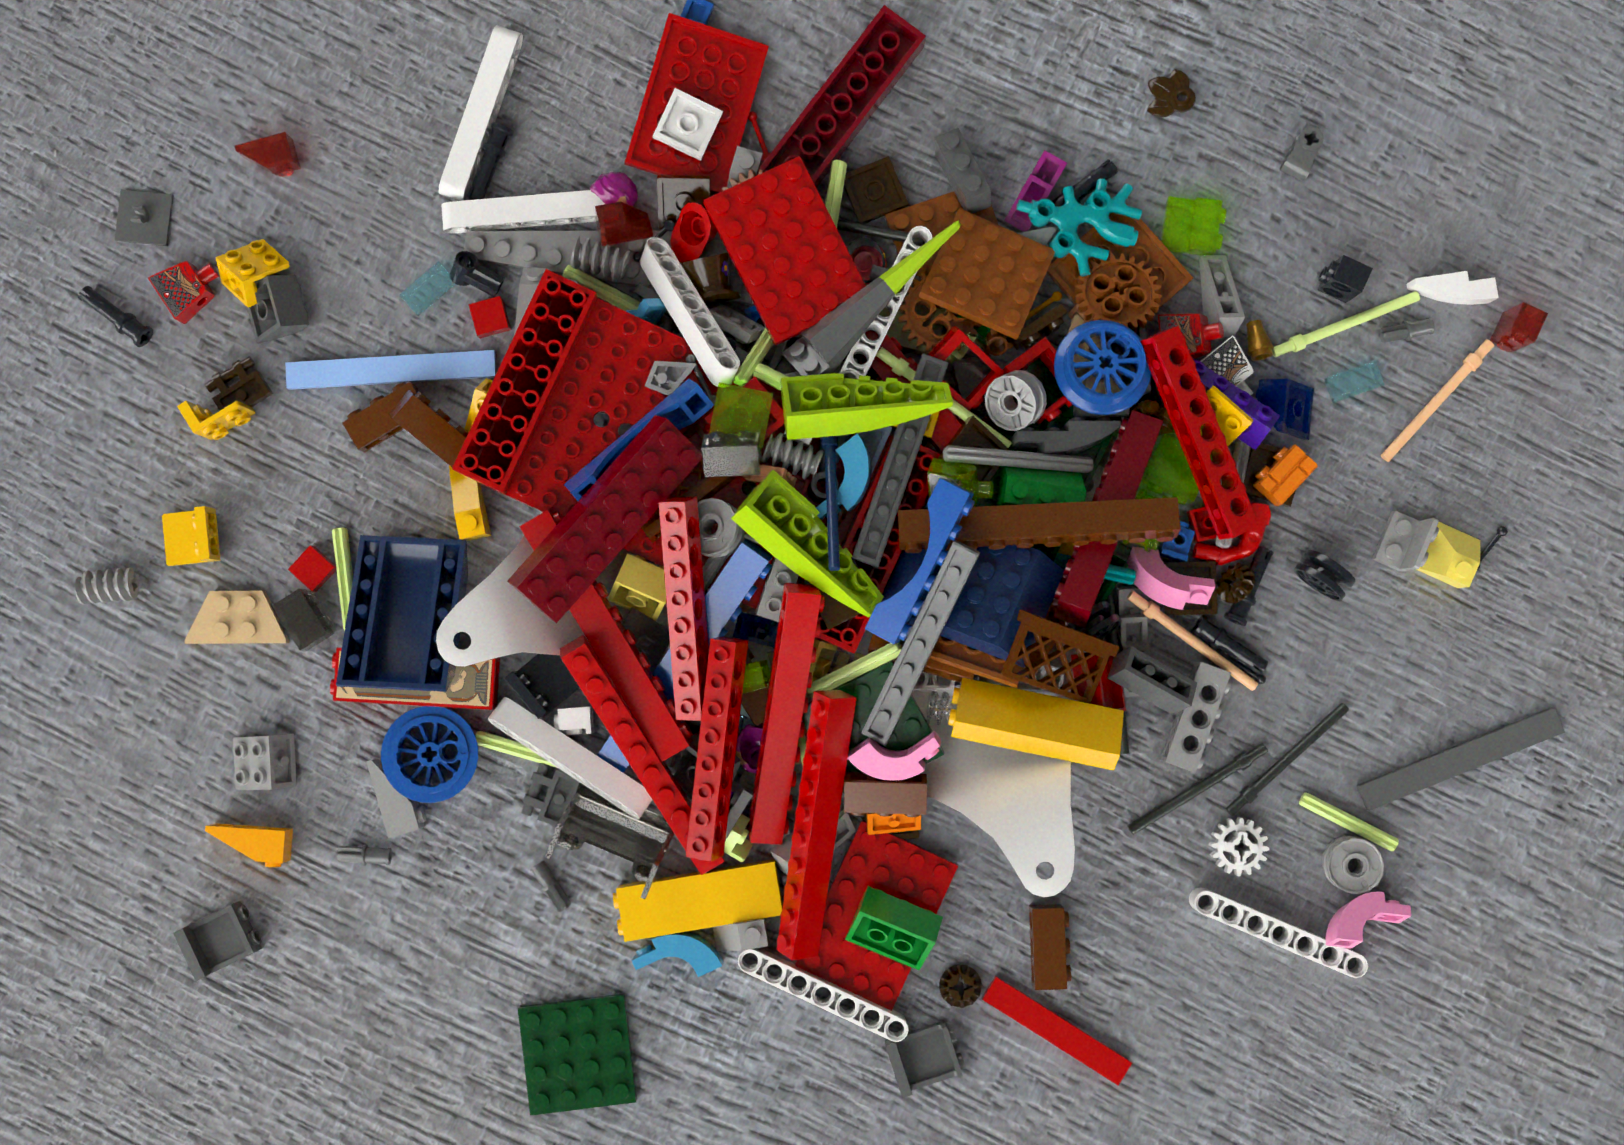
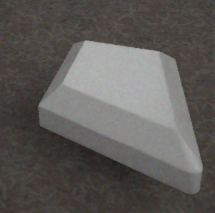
[645,361,696,396]

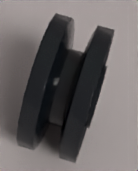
[1294,549,1356,601]
[1067,600,1122,651]

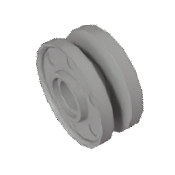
[985,370,1047,431]
[698,498,746,559]
[1321,835,1384,894]

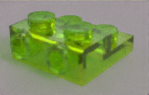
[1161,196,1226,256]
[1142,434,1212,505]

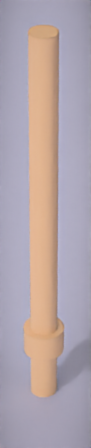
[1381,339,1494,462]
[1127,590,1258,691]

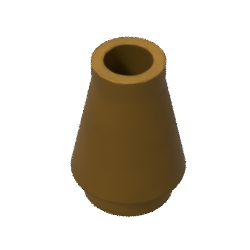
[1246,320,1274,361]

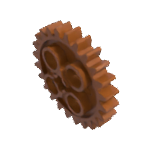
[1074,253,1162,333]
[898,272,981,353]

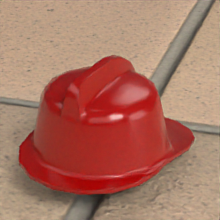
[670,202,717,263]

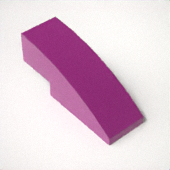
[1004,150,1067,232]

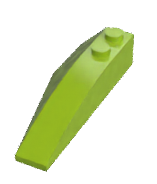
[781,373,953,440]
[731,470,884,618]

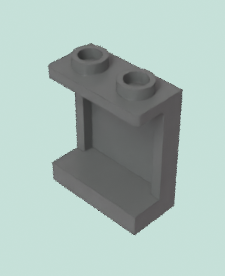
[173,901,262,981]
[884,1021,966,1098]

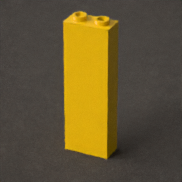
[948,678,1124,770]
[613,859,783,942]

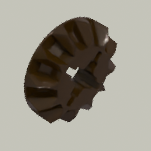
[1216,562,1255,603]
[939,964,982,1008]

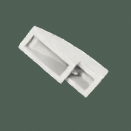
[1406,271,1499,305]

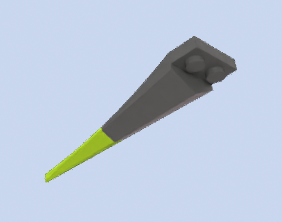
[782,220,961,376]

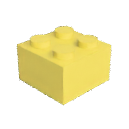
[607,553,666,621]

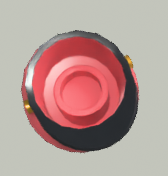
[846,237,887,284]

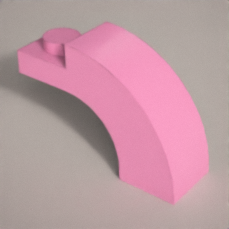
[1127,547,1215,610]
[848,731,941,780]
[1326,892,1411,948]

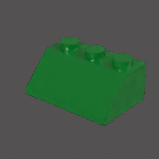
[996,466,1086,506]
[845,886,943,970]

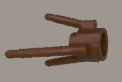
[975,329,1013,356]

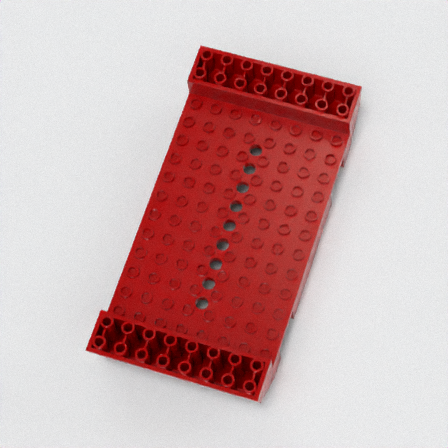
[452,269,942,654]

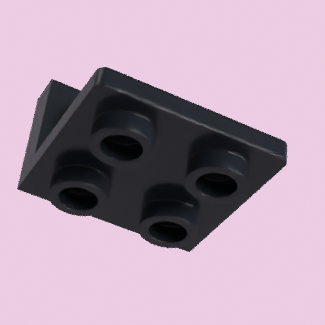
[505,654,580,719]

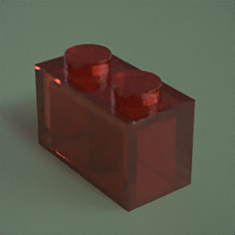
[1490,302,1548,352]

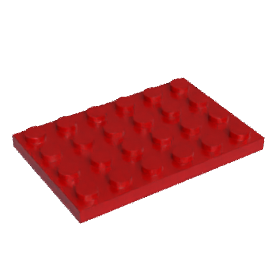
[624,13,769,194]
[703,156,866,345]
[795,820,958,1011]

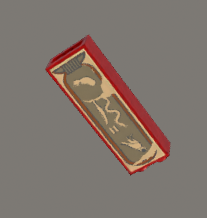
[330,647,501,710]

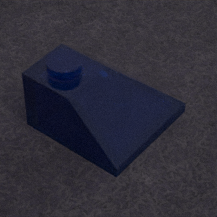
[1256,378,1314,440]

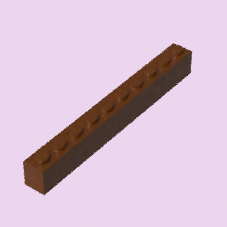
[898,497,1181,553]

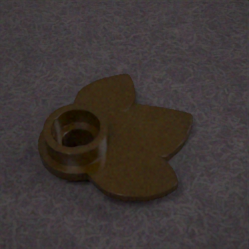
[1147,69,1196,117]

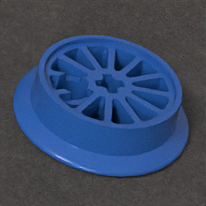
[1054,320,1151,415]
[381,706,478,803]

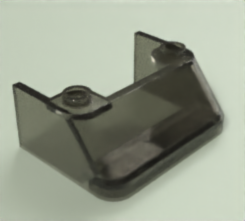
[545,786,674,899]

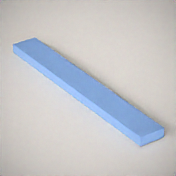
[285,350,497,390]

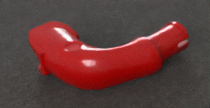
[1193,503,1271,565]

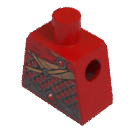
[148,261,219,324]
[1158,313,1224,361]

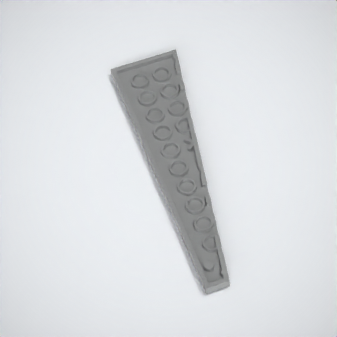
[463,230,755,306]

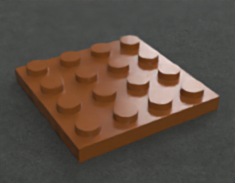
[1046,203,1193,348]
[918,208,1055,340]

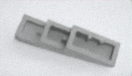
[1117,586,1150,697]

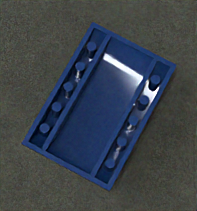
[336,535,468,692]
[881,545,1065,668]

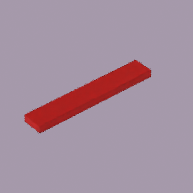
[982,975,1132,1086]

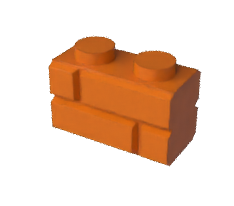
[1253,444,1318,507]

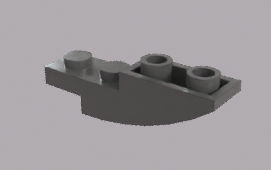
[1010,417,1121,455]

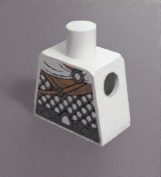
[1200,335,1254,395]

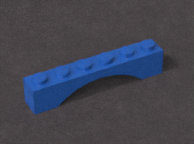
[564,379,714,501]
[865,478,975,644]

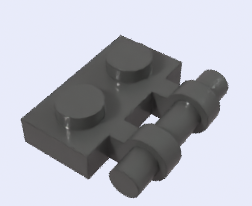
[521,763,580,829]

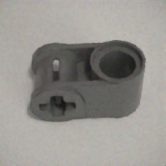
[1279,127,1324,181]

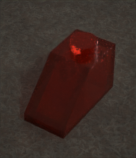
[235,132,301,177]
[595,202,653,246]

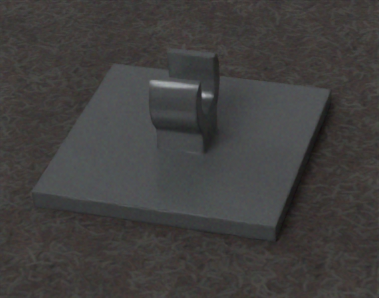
[115,189,174,246]
[622,607,670,673]

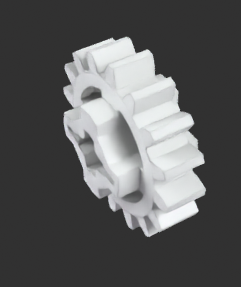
[1209,817,1269,876]

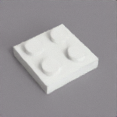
[653,88,723,161]

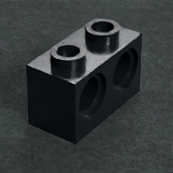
[1318,255,1373,303]

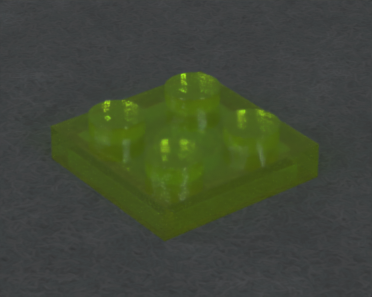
[708,382,773,448]

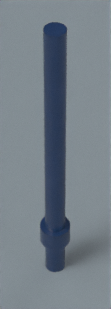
[821,436,840,571]

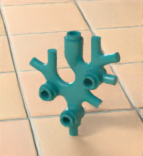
[1016,179,1142,277]

